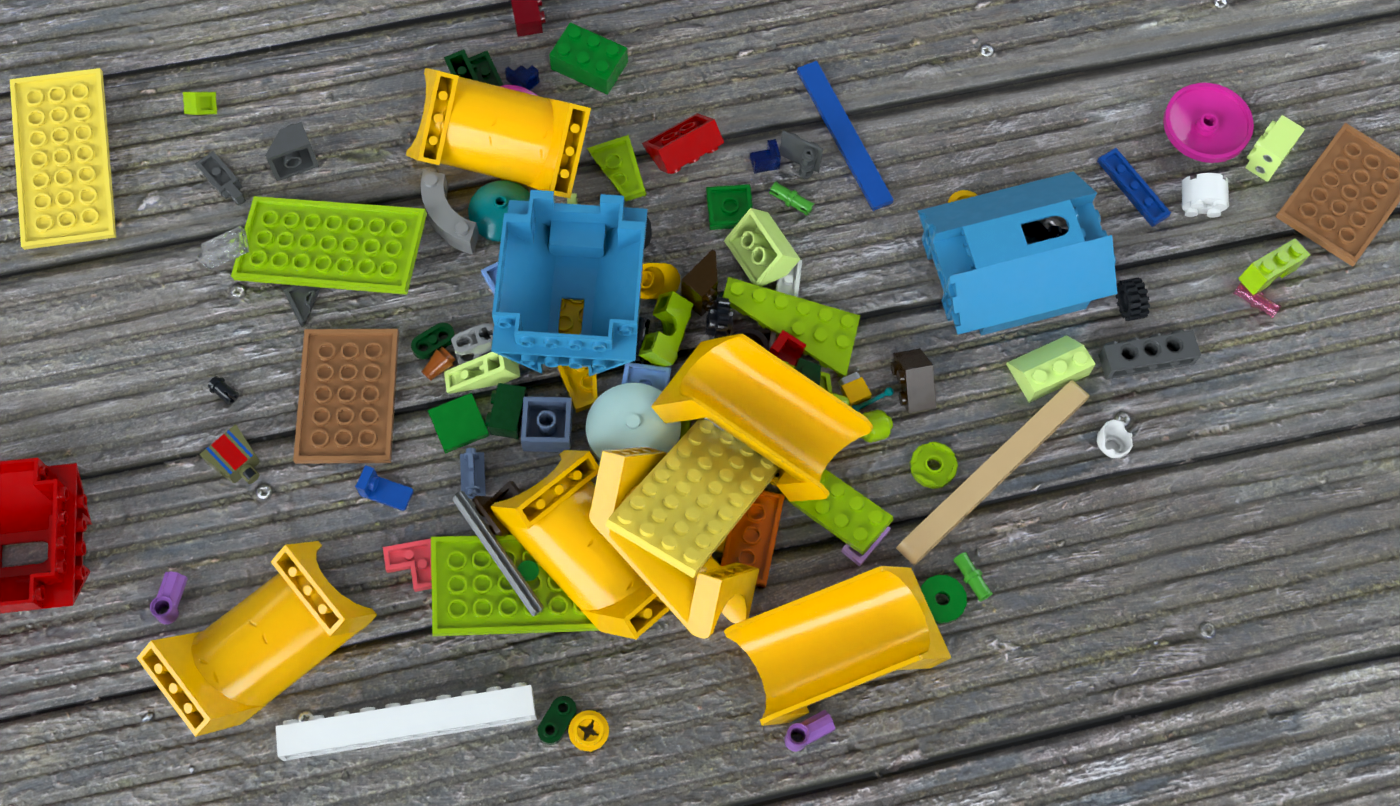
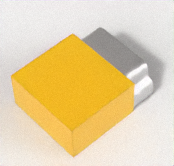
[838,372,872,406]

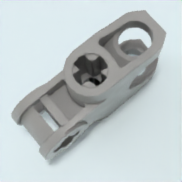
[451,324,494,365]

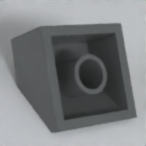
[265,122,319,181]

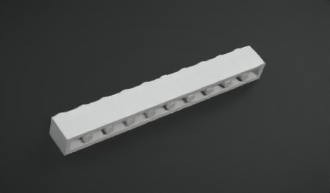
[275,682,537,761]

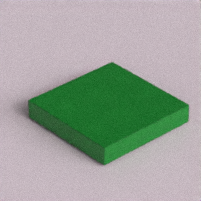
[706,184,753,230]
[427,393,490,454]

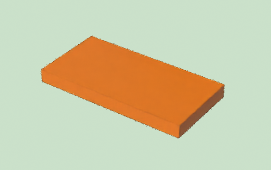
[720,490,785,588]

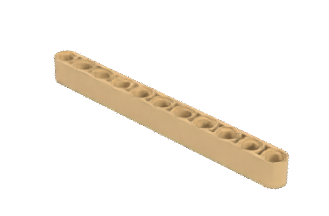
[896,380,1090,566]

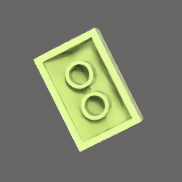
[724,208,800,287]
[1006,335,1096,403]

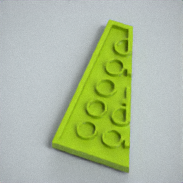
[722,277,860,378]

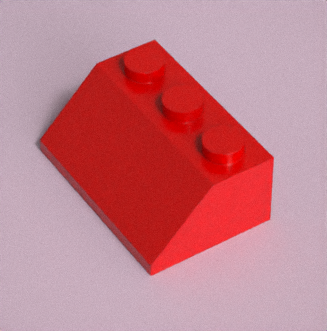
[642,113,724,174]

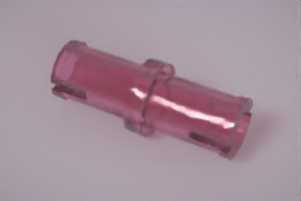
[1233,282,1281,318]

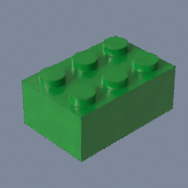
[549,22,628,95]

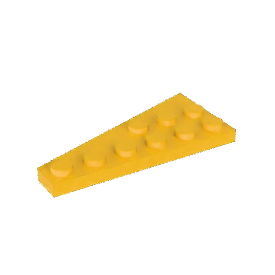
[557,299,598,413]

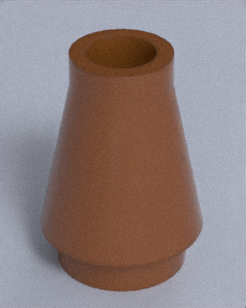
[421,347,456,381]

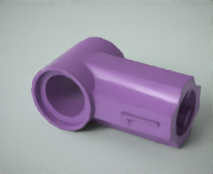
[150,571,188,624]
[784,710,836,752]

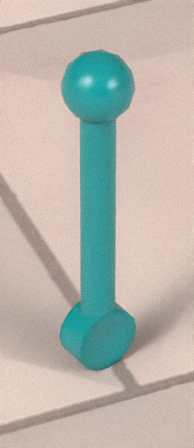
[852,387,894,412]

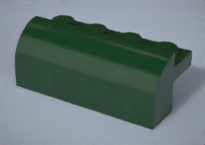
[444,49,504,86]

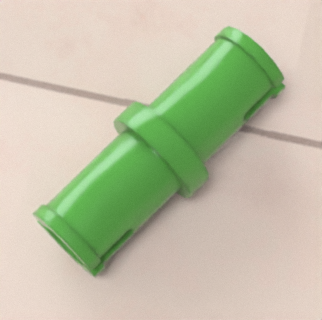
[769,181,814,216]
[953,552,993,602]

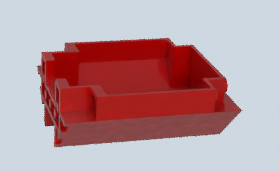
[0,458,92,614]

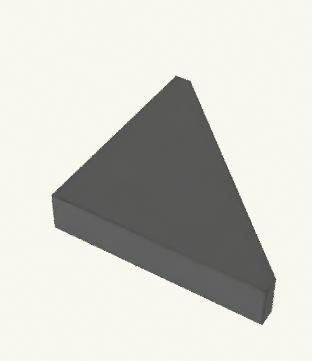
[283,285,321,327]

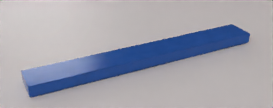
[797,61,894,211]

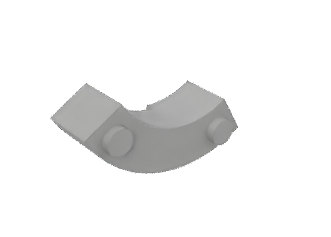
[421,170,479,255]

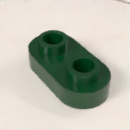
[411,322,455,359]
[538,696,577,745]

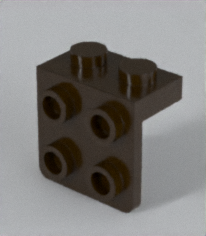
[472,481,522,537]

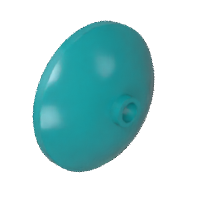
[468,180,530,242]

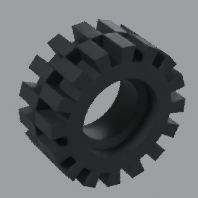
[1116,277,1150,321]

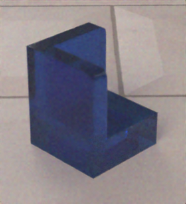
[505,65,540,90]
[750,139,781,174]

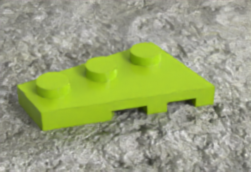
[587,135,647,202]

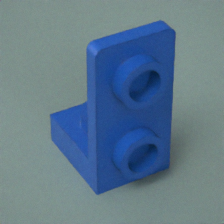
[355,465,414,511]

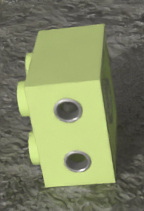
[1245,115,1305,182]

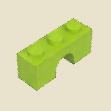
[1238,238,1310,295]
[639,291,693,367]

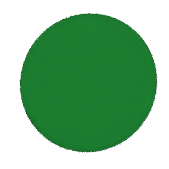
[518,560,539,581]

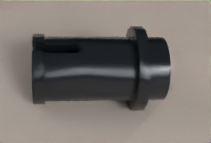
[208,376,239,405]

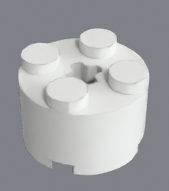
[1182,173,1229,218]

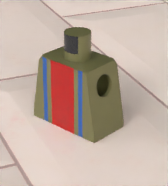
[199,425,260,484]

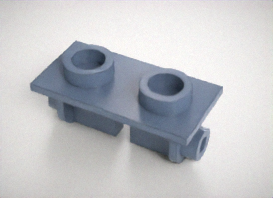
[460,448,486,499]

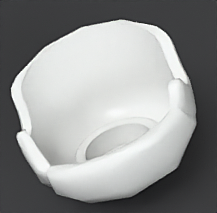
[1097,419,1133,458]

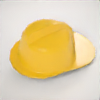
[640,263,680,299]

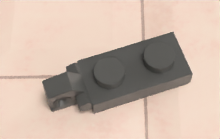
[195,151,246,206]

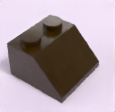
[681,249,718,317]

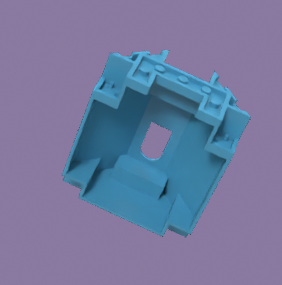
[918,171,1117,336]
[491,190,648,377]

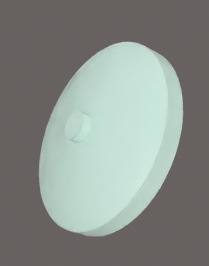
[586,383,681,461]

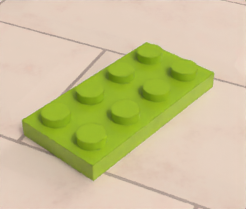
[787,469,893,555]

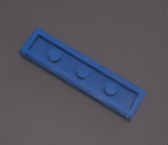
[1097,148,1171,227]

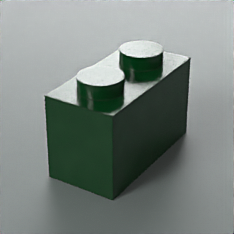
[485,383,528,439]

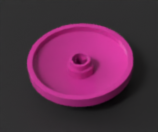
[1163,83,1254,163]

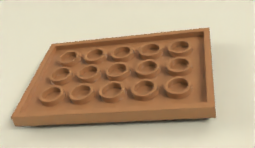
[1275,123,1400,267]
[293,329,399,464]

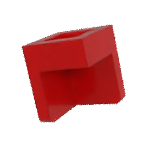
[769,330,806,366]

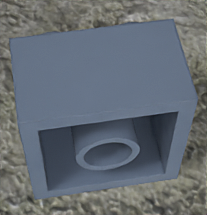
[521,397,573,452]

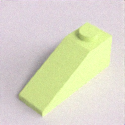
[444,352,521,394]

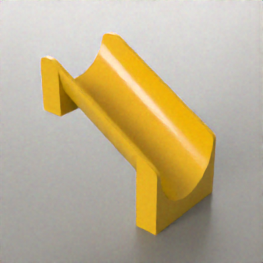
[406,68,591,199]
[651,334,873,502]
[589,447,759,638]
[491,450,670,640]
[137,541,377,737]
[724,566,951,726]

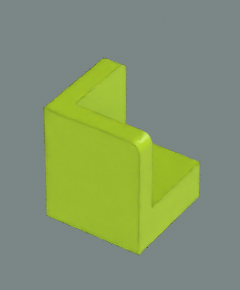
[183,91,217,115]

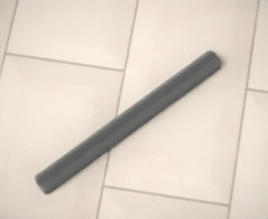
[452,491,543,616]

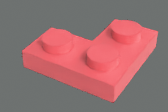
[383,538,432,592]

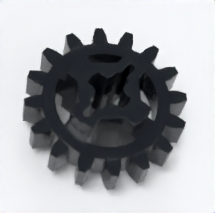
[705,297,733,340]

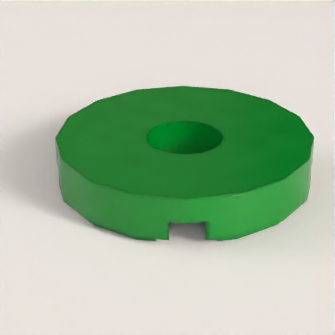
[920,575,967,624]

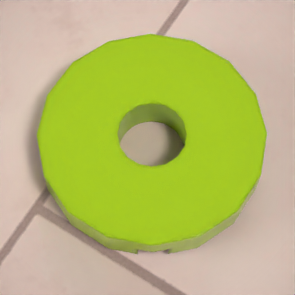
[910,442,958,489]

